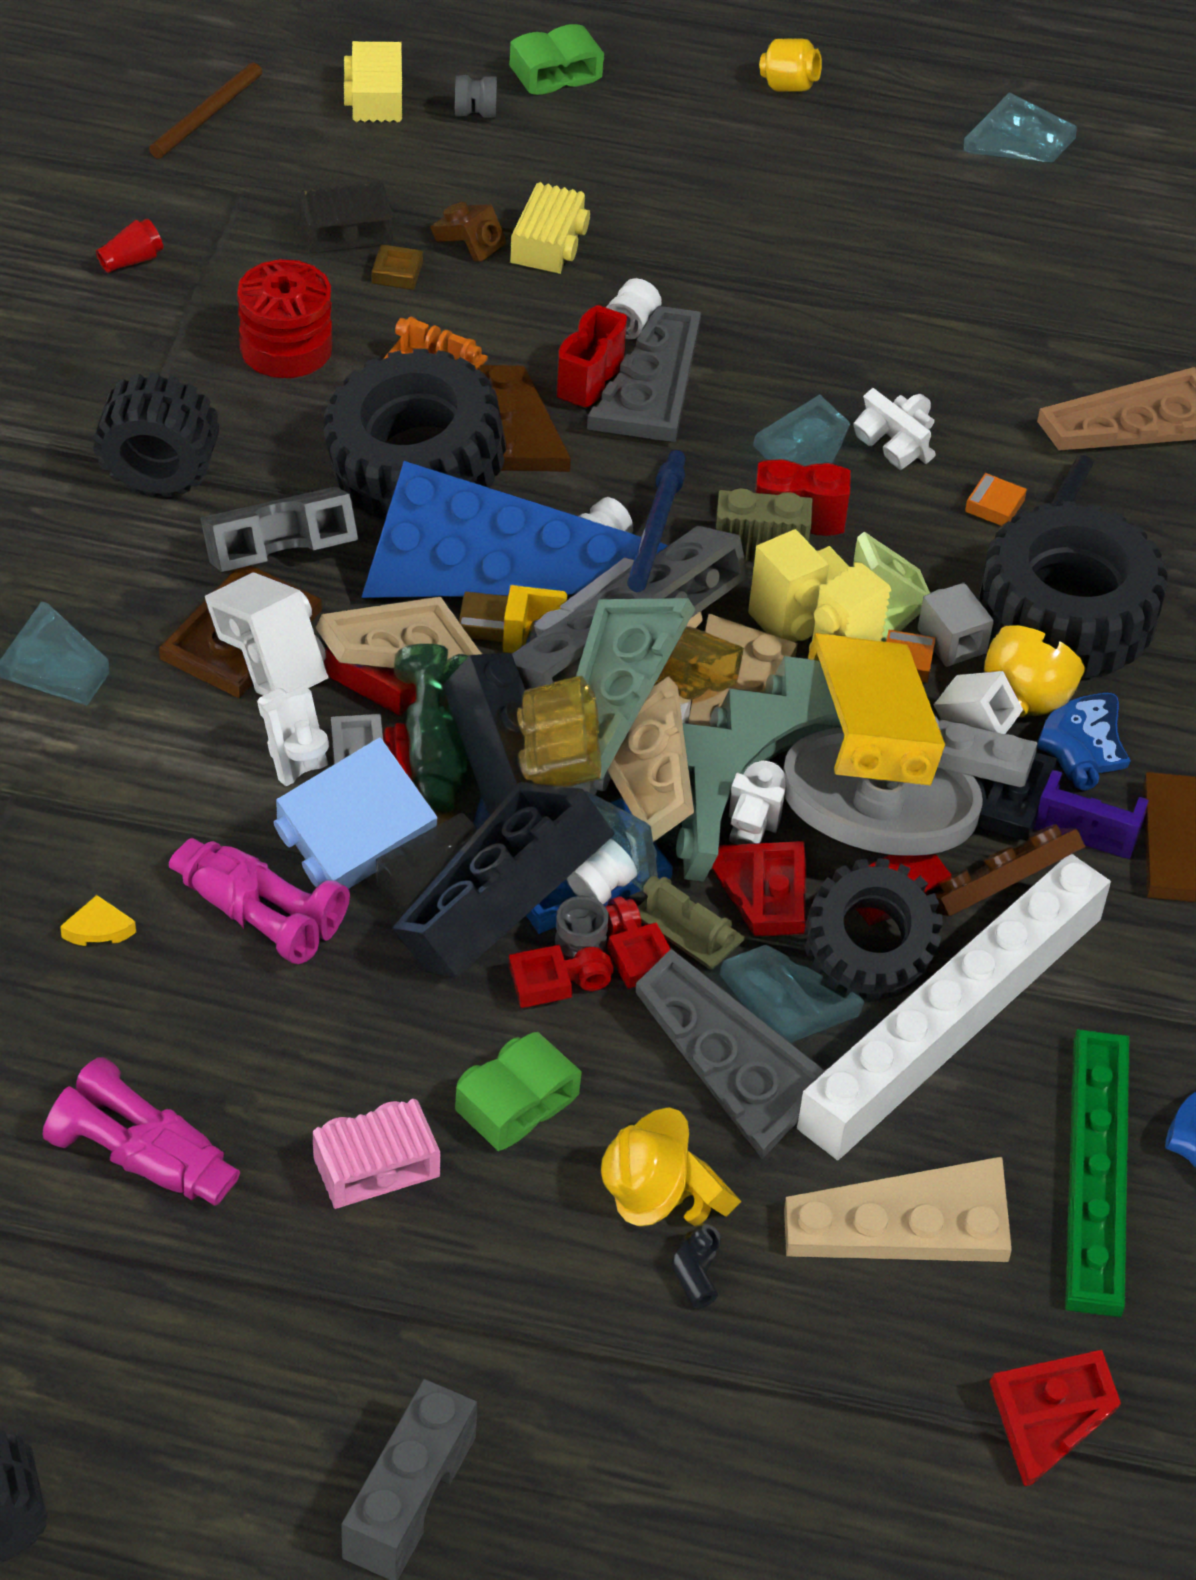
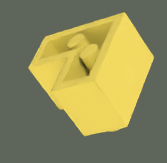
[748,529,849,642]

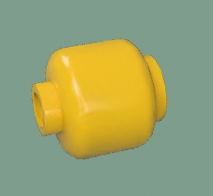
[759,39,822,91]

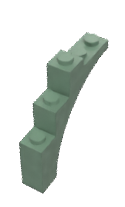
[676,656,841,882]

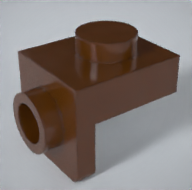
[430,202,506,262]

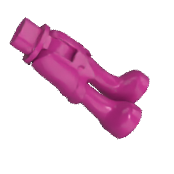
[169,838,350,964]
[42,1057,240,1206]

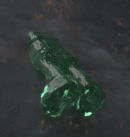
[394,643,468,812]

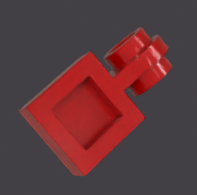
[605,896,671,989]
[509,944,613,1008]

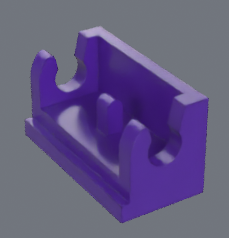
[1034,770,1149,860]

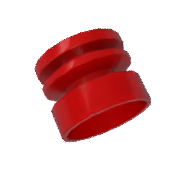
[237,259,333,378]

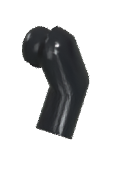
[672,1224,721,1309]

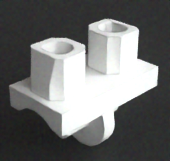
[853,388,936,470]
[257,685,329,786]
[729,761,786,845]

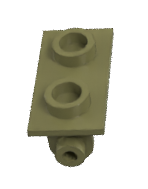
[638,875,744,970]

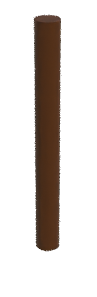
[149,62,262,159]

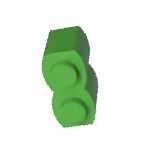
[509,24,604,95]
[455,1032,581,1151]

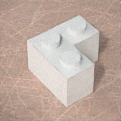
[204,572,328,696]

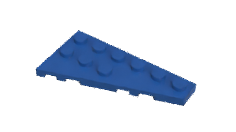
[361,461,669,598]

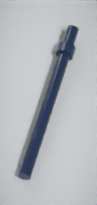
[627,450,686,592]

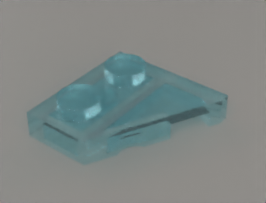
[964,92,1077,162]
[753,395,851,466]
[0,602,109,706]
[585,791,658,892]
[720,945,864,1043]

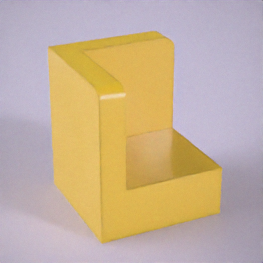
[503,585,567,653]

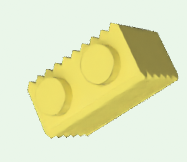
[344,41,402,123]
[510,182,590,274]
[809,562,892,651]

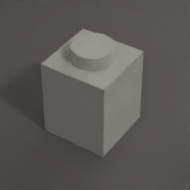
[918,583,994,667]

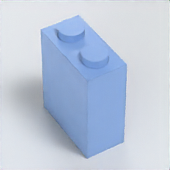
[274,737,437,889]

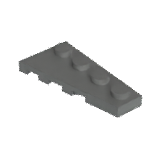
[587,306,701,442]
[636,949,825,1159]

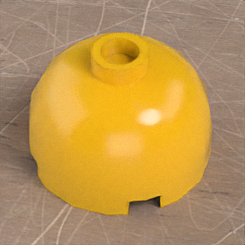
[984,625,1085,717]

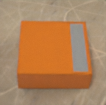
[965,473,1027,526]
[886,629,936,683]

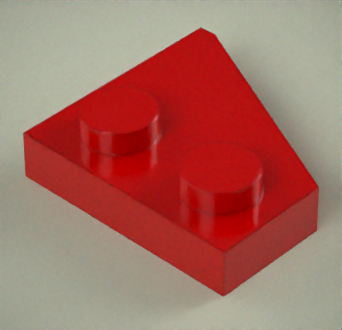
[711,841,806,936]
[989,1350,1121,1487]

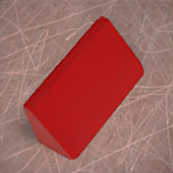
[323,646,429,716]

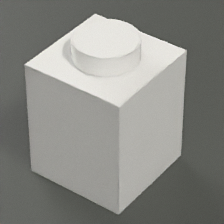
[934,671,1023,734]

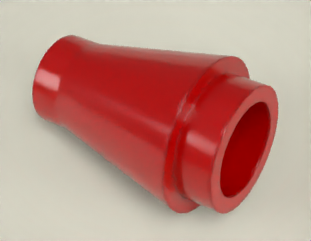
[96,219,164,273]

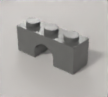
[200,486,358,572]
[341,1379,477,1580]

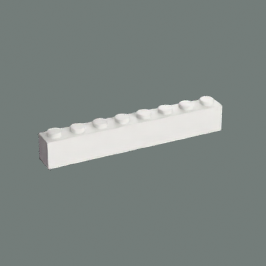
[797,854,1111,1160]

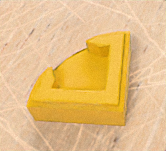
[60,895,136,946]

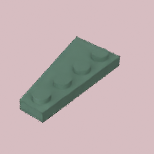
[549,598,695,781]

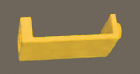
[807,633,945,786]

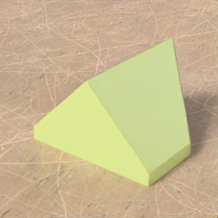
[853,532,931,642]

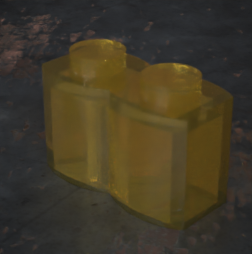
[654,626,744,700]
[517,675,601,787]

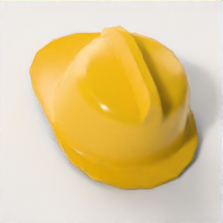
[601,1107,689,1227]

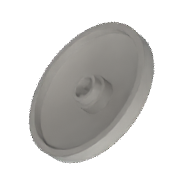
[783,727,983,855]

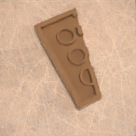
[1037,367,1196,450]

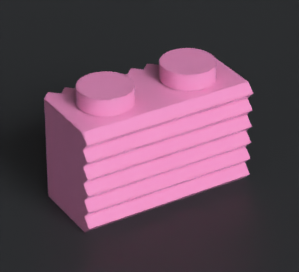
[313,1098,440,1209]

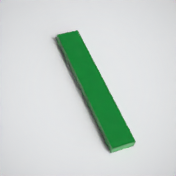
[1065,1029,1129,1318]

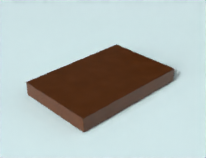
[159,565,322,699]
[1143,772,1196,902]

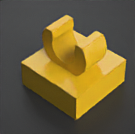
[676,1151,742,1226]

